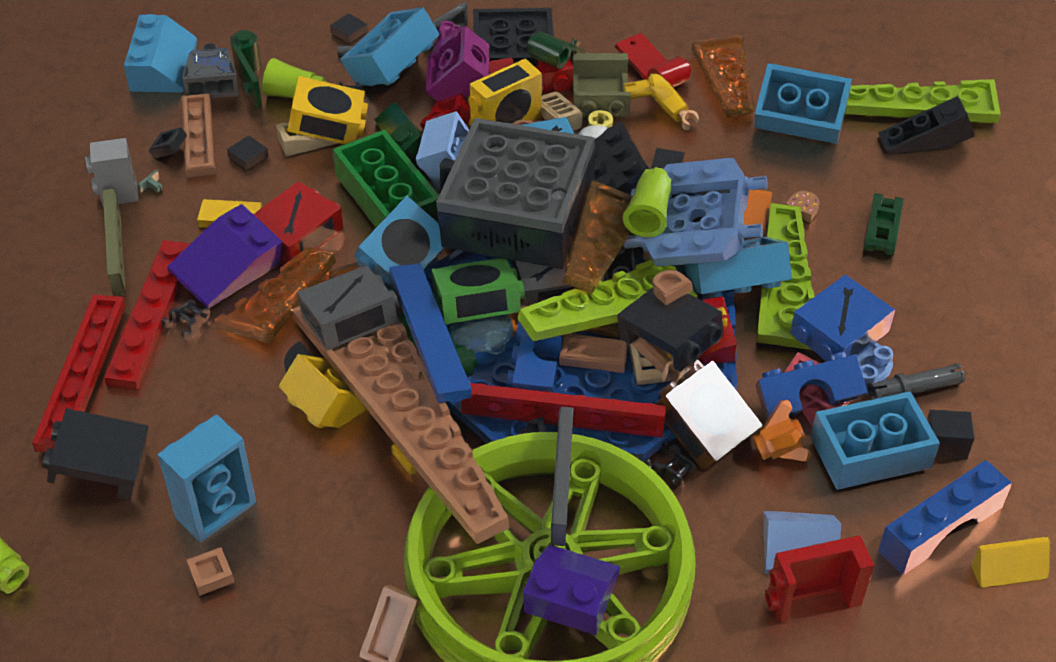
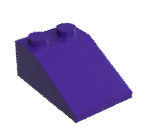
[168,204,283,309]

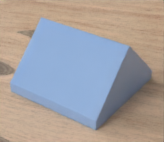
[763,511,841,574]

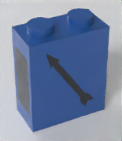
[790,274,895,361]

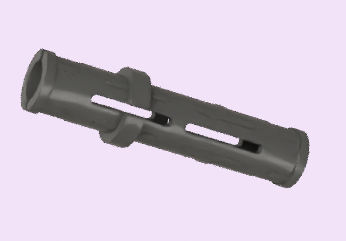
[867,363,965,400]

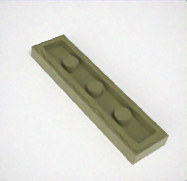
[103,189,126,296]

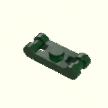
[863,193,904,256]

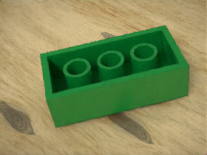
[333,129,439,228]

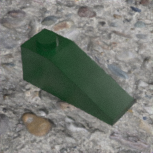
[374,101,423,170]

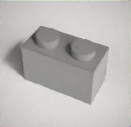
[85,138,138,206]

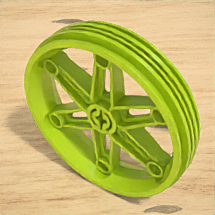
[404,432,696,662]

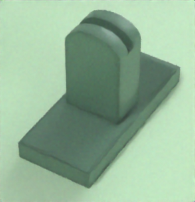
[138,170,162,193]

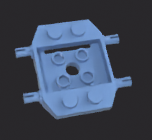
[623,157,768,267]

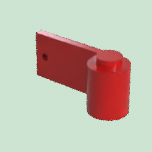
[615,33,691,88]

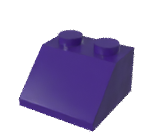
[523,544,620,636]

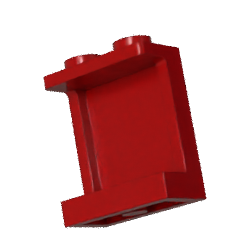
[765,535,875,623]

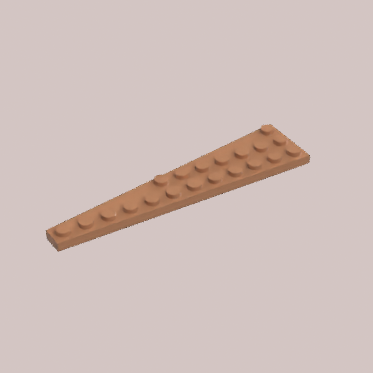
[291,306,509,544]

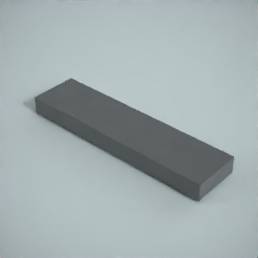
[551,407,573,546]

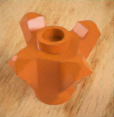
[752,400,811,461]

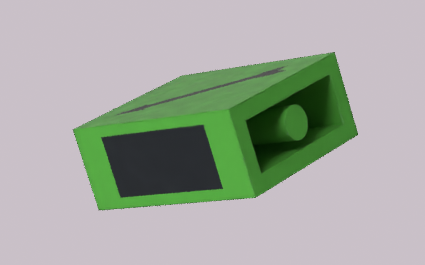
[431,258,525,324]

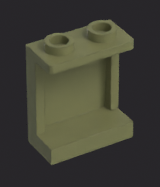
[573,53,631,117]

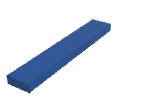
[389,263,472,403]

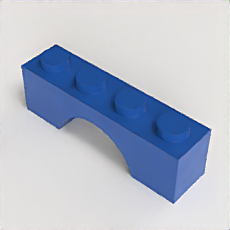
[878,460,1012,575]

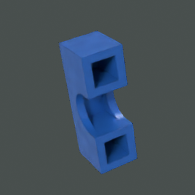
[507,322,564,393]
[755,352,868,421]

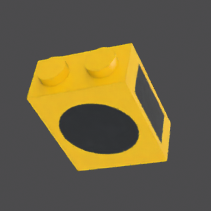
[468,59,542,126]
[287,76,368,144]

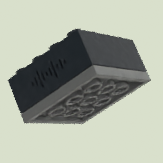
[436,118,595,269]

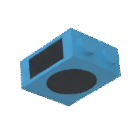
[354,196,445,293]

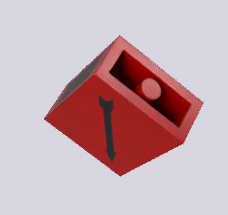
[254,181,344,268]

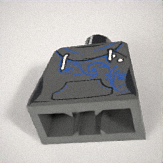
[183,43,239,99]

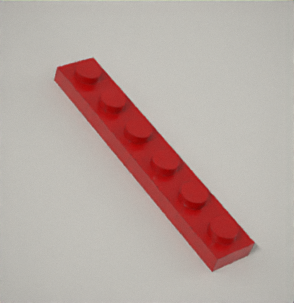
[104,240,191,390]
[32,294,126,452]
[461,383,666,438]

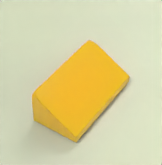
[971,537,1050,588]

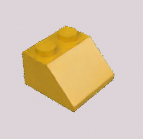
[278,354,367,428]

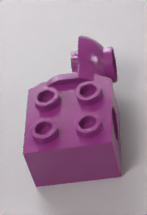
[426,21,489,101]

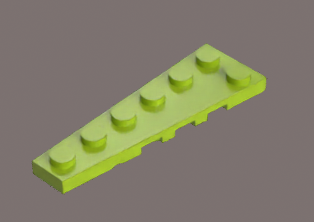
[845,79,1001,123]
[756,203,815,350]
[517,260,698,341]

